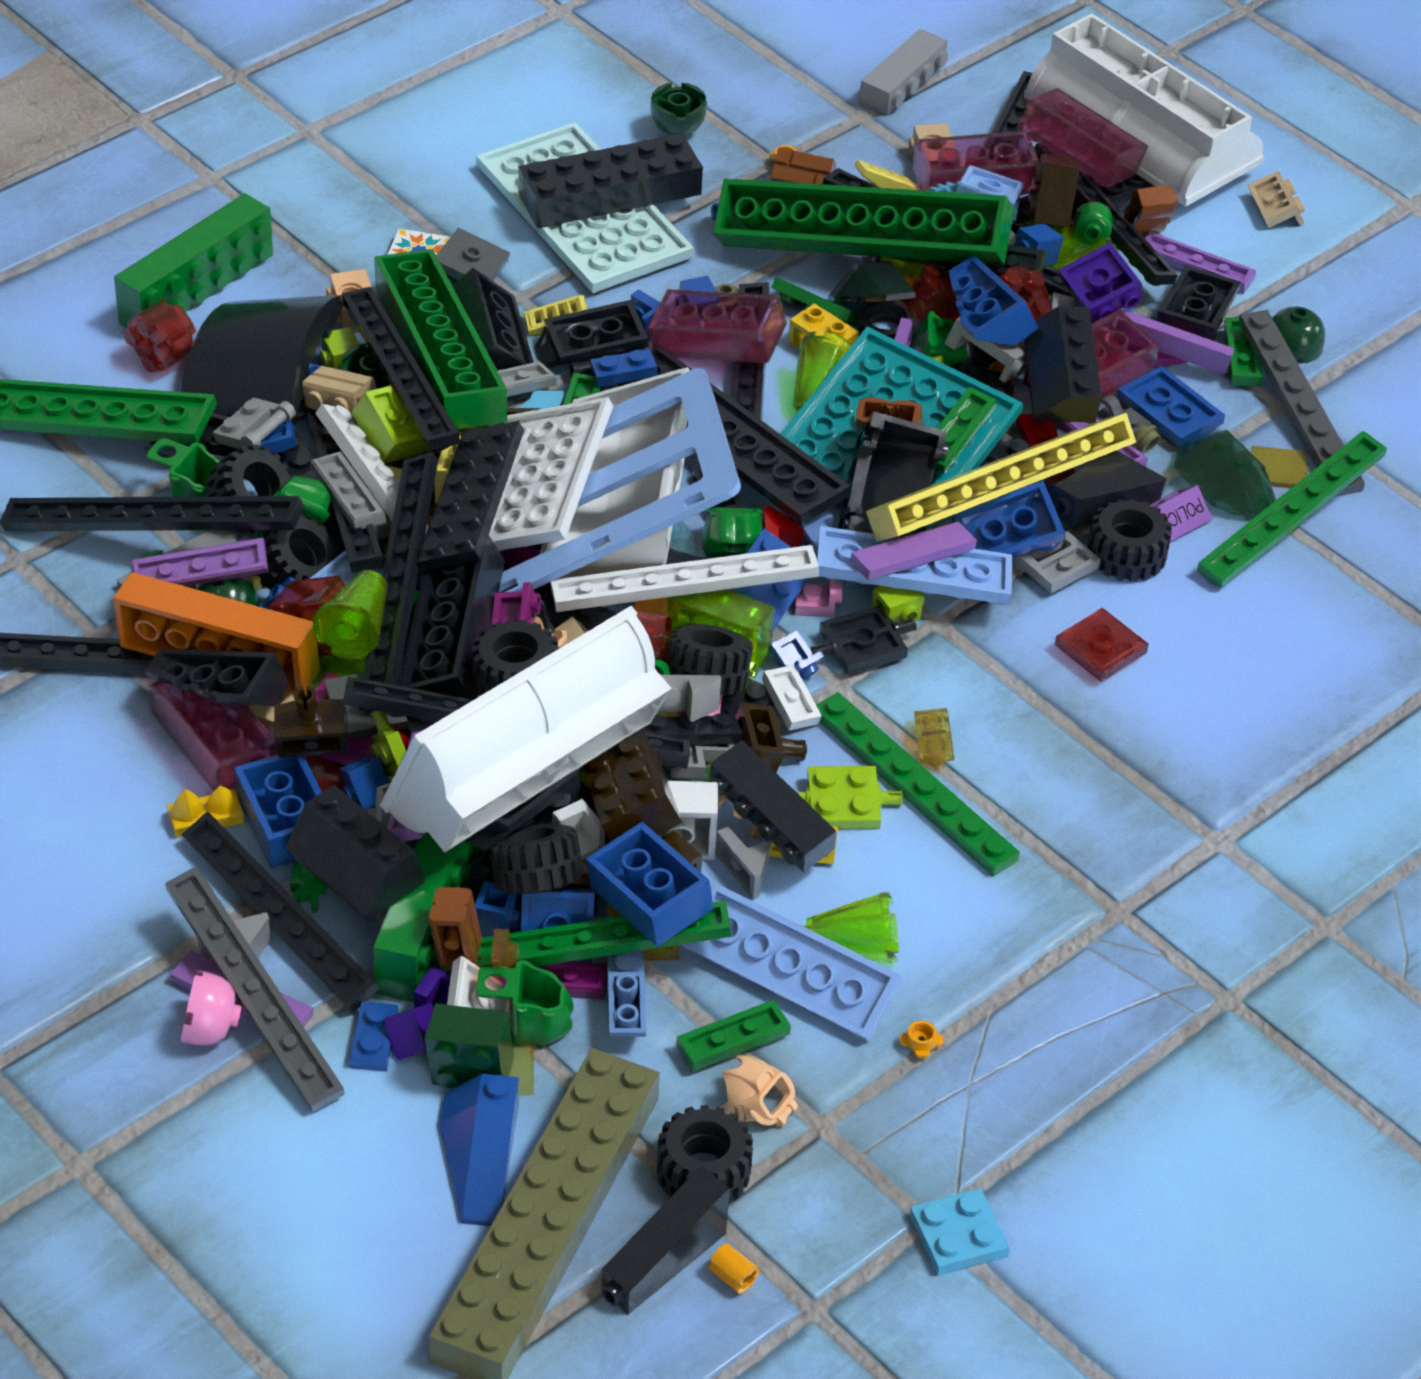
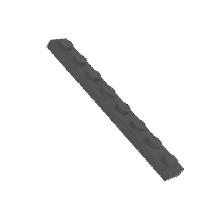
[1238,310,1365,497]
[165,866,345,1113]

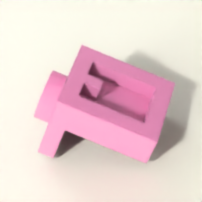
[795,579,842,617]

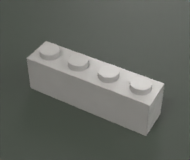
[859,29,948,116]

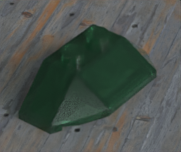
[1174,429,1276,521]

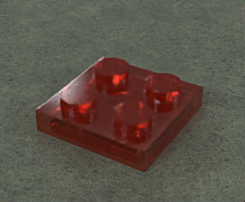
[1055,607,1149,682]

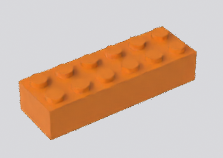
[113,572,320,694]

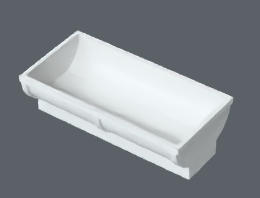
[1023,13,1265,207]
[540,367,690,608]
[380,606,672,853]

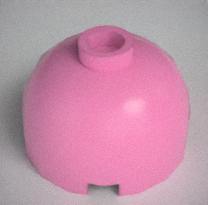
[180,970,242,1046]

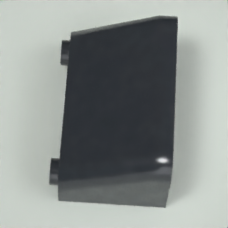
[838,411,949,538]

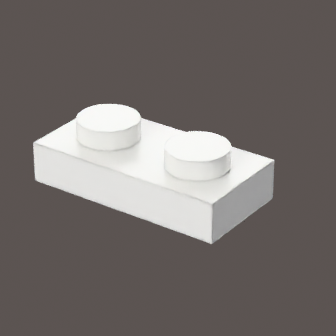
[761,665,821,731]

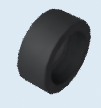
[857,300,915,340]

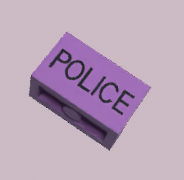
[1149,485,1212,542]

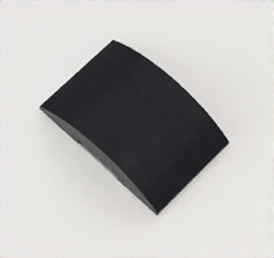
[181,295,344,417]

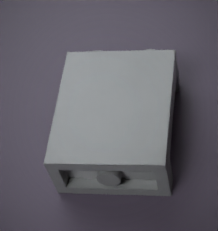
[944,318,1027,383]

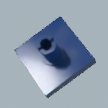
[521,888,595,963]

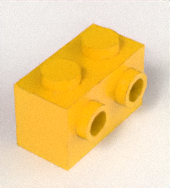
[788,303,859,370]

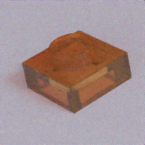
[491,929,518,978]

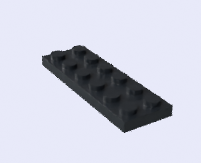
[416,420,524,572]

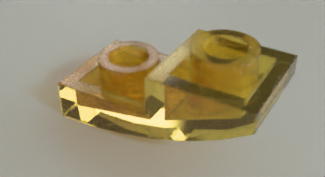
[914,708,954,766]

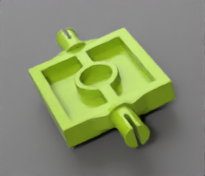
[370,710,406,783]
[797,766,903,829]

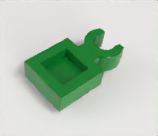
[290,860,327,913]

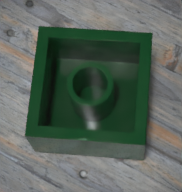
[425,1003,514,1088]

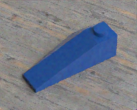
[948,255,1039,345]
[440,1074,519,1226]

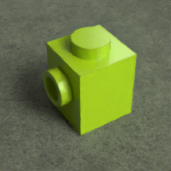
[320,326,360,370]
[871,585,925,622]

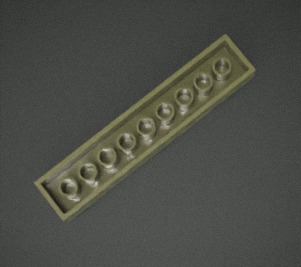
[429,1048,660,1379]

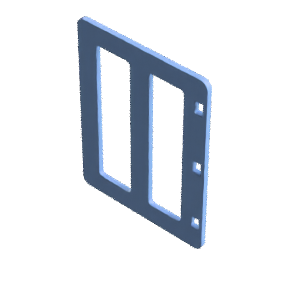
[499,368,741,592]

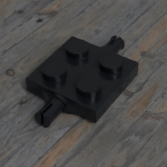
[810,605,917,675]

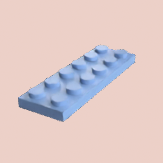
[816,526,1012,605]
[681,882,902,1041]

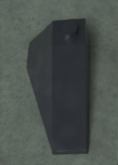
[828,255,916,303]
[145,649,289,707]

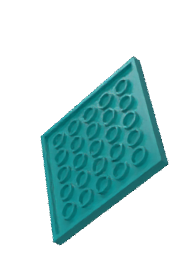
[780,327,1023,531]

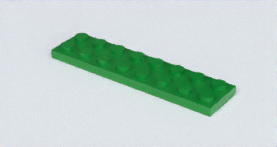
[0,379,217,444]

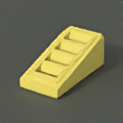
[854,160,917,190]
[524,295,587,336]

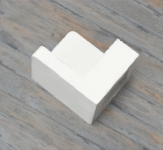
[552,799,605,860]

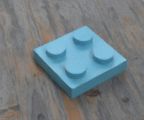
[909,1188,1010,1276]

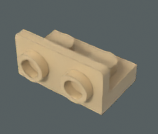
[1247,170,1305,228]

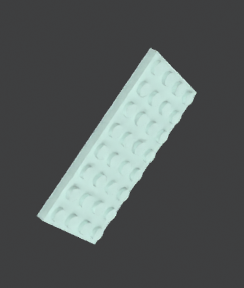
[476,122,694,293]

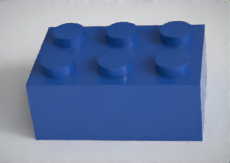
[234,755,322,868]
[586,821,714,947]

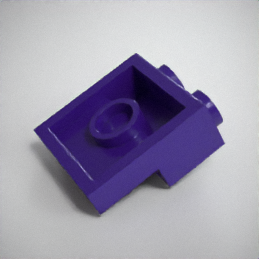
[1058,242,1143,324]

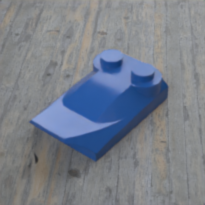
[952,480,1066,557]

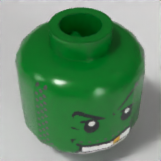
[1074,202,1113,246]

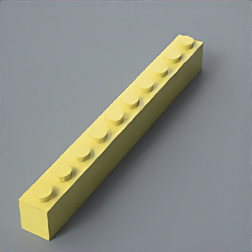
[866,413,1136,542]

